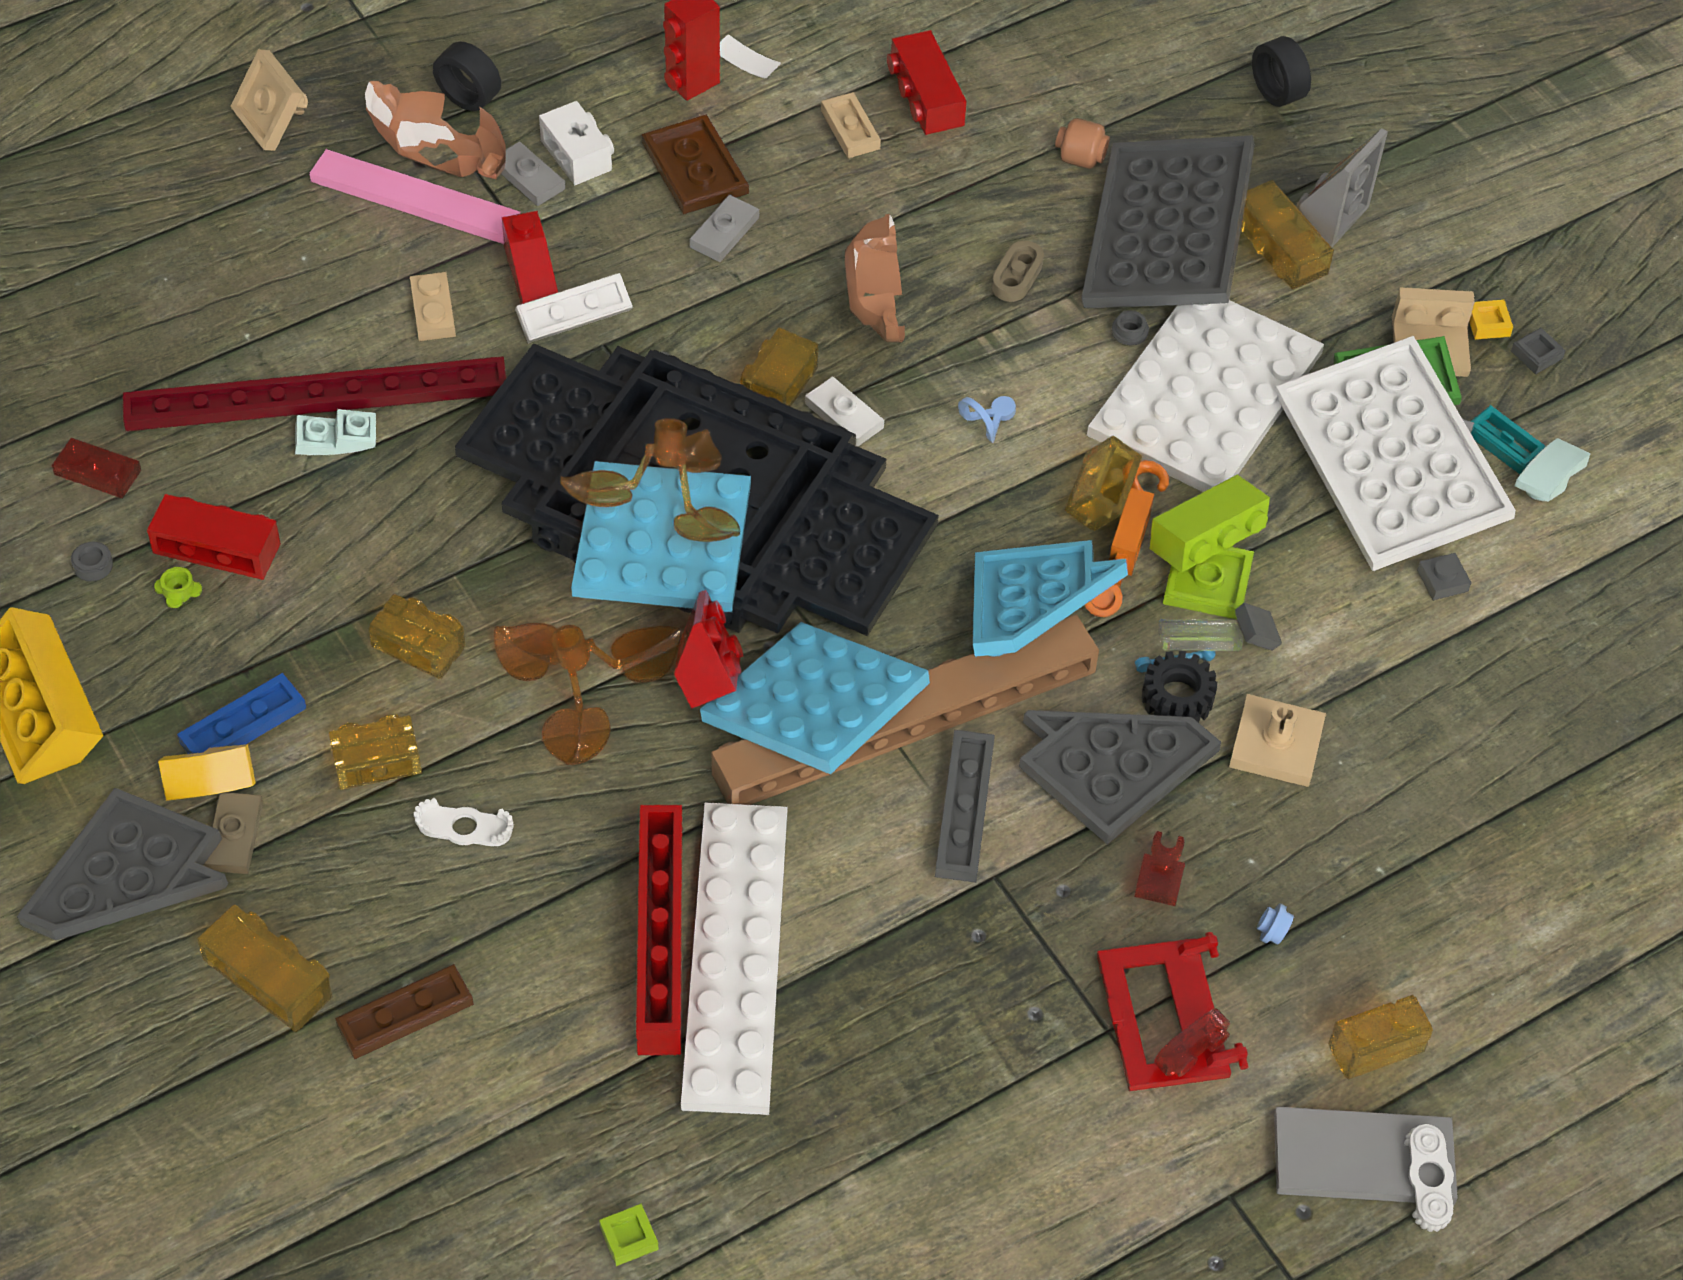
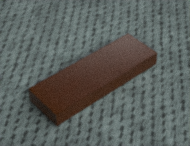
[335,964,474,1060]

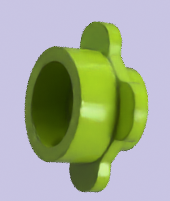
[154,567,202,608]

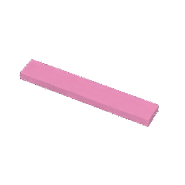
[310,149,520,244]

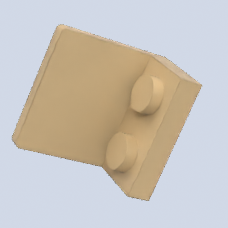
[1392,287,1475,377]

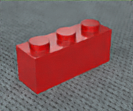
[663,0,720,101]
[887,30,967,135]
[147,494,281,580]

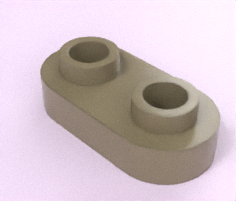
[992,241,1044,302]

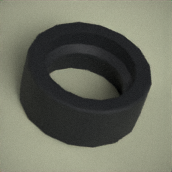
[1252,36,1312,107]
[433,41,502,112]

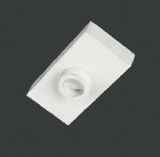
[805,376,884,446]

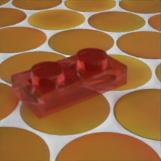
[52,438,142,499]

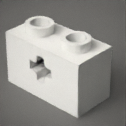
[539,101,614,186]

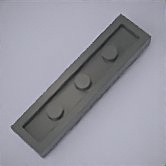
[935,730,995,883]

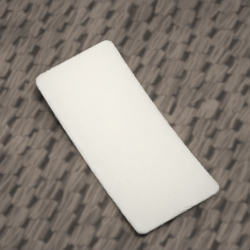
[720,35,781,78]

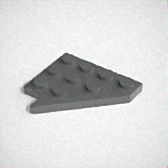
[1019,710,1221,844]
[17,788,229,941]

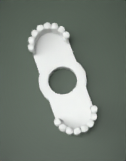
[414,798,514,846]
[1404,1124,1454,1232]

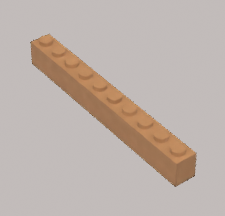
[711,614,1099,805]

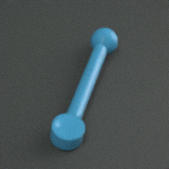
[1135,646,1216,672]

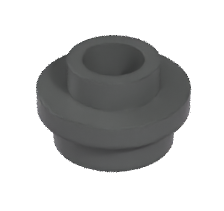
[1112,311,1149,345]

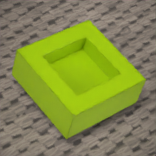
[599,1203,659,1266]

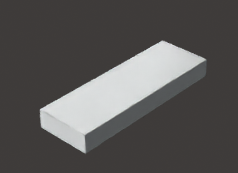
[515,273,633,344]

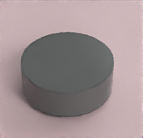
[71,541,113,581]

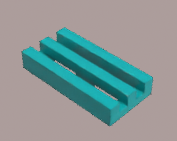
[1470,405,1546,474]

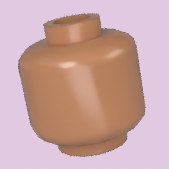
[1055,118,1110,169]

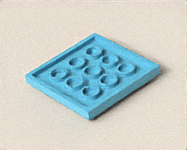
[571,461,751,612]
[700,622,930,775]

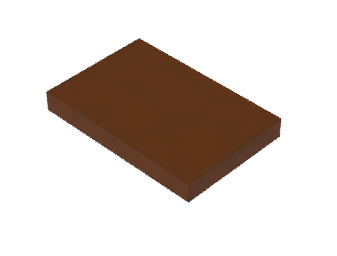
[642,114,749,214]

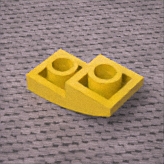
[158,744,256,801]

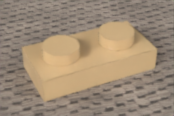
[821,92,881,158]
[410,272,456,341]

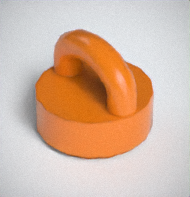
[1085,583,1123,617]

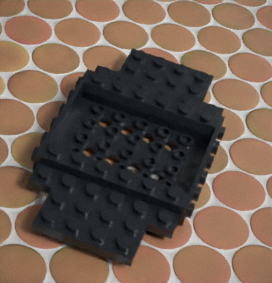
[455,343,939,636]

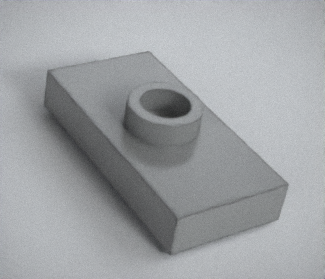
[501,141,565,206]
[690,195,759,262]

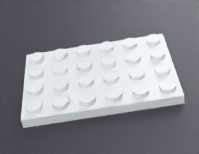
[1087,300,1324,492]
[1276,336,1516,571]

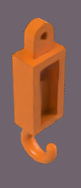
[1109,460,1169,587]

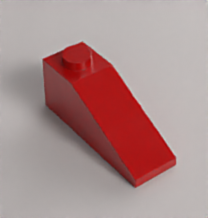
[501,211,558,304]

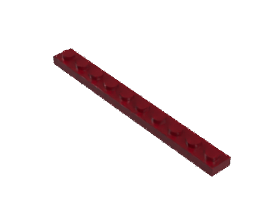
[123,356,506,431]

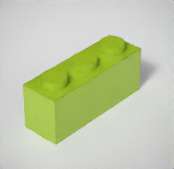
[1149,474,1270,573]

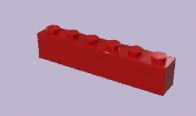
[636,805,683,1055]

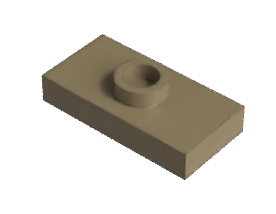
[204,793,263,874]

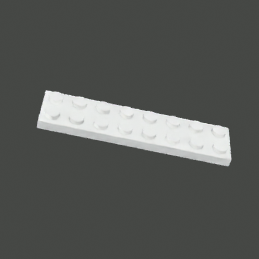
[681,803,787,1115]

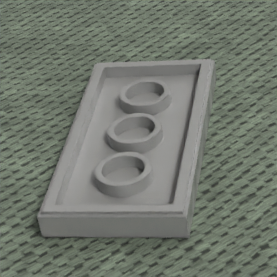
[1274,1107,1458,1205]

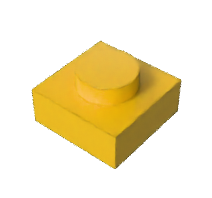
[1469,299,1513,340]

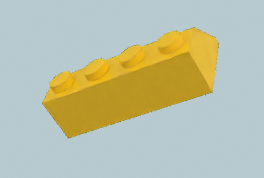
[0,607,104,784]

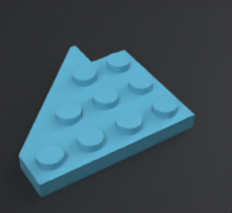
[973,540,1128,657]

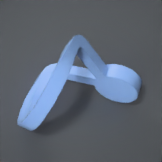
[958,396,1016,443]

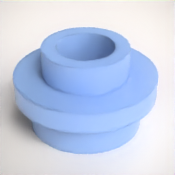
[1257,903,1294,945]

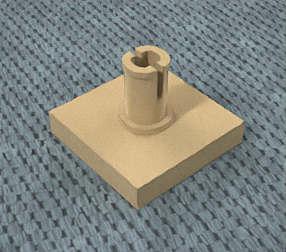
[231,49,308,151]
[1229,694,1326,787]

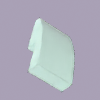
[295,409,376,455]
[1515,438,1591,502]

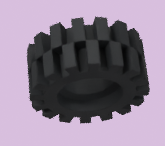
[1141,651,1218,723]

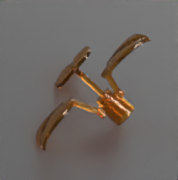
[561,419,740,542]
[494,623,682,765]

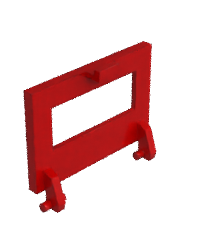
[1097,932,1248,1091]

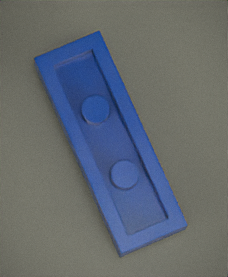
[177,673,306,754]

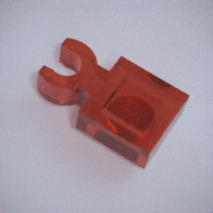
[1134,831,1185,906]

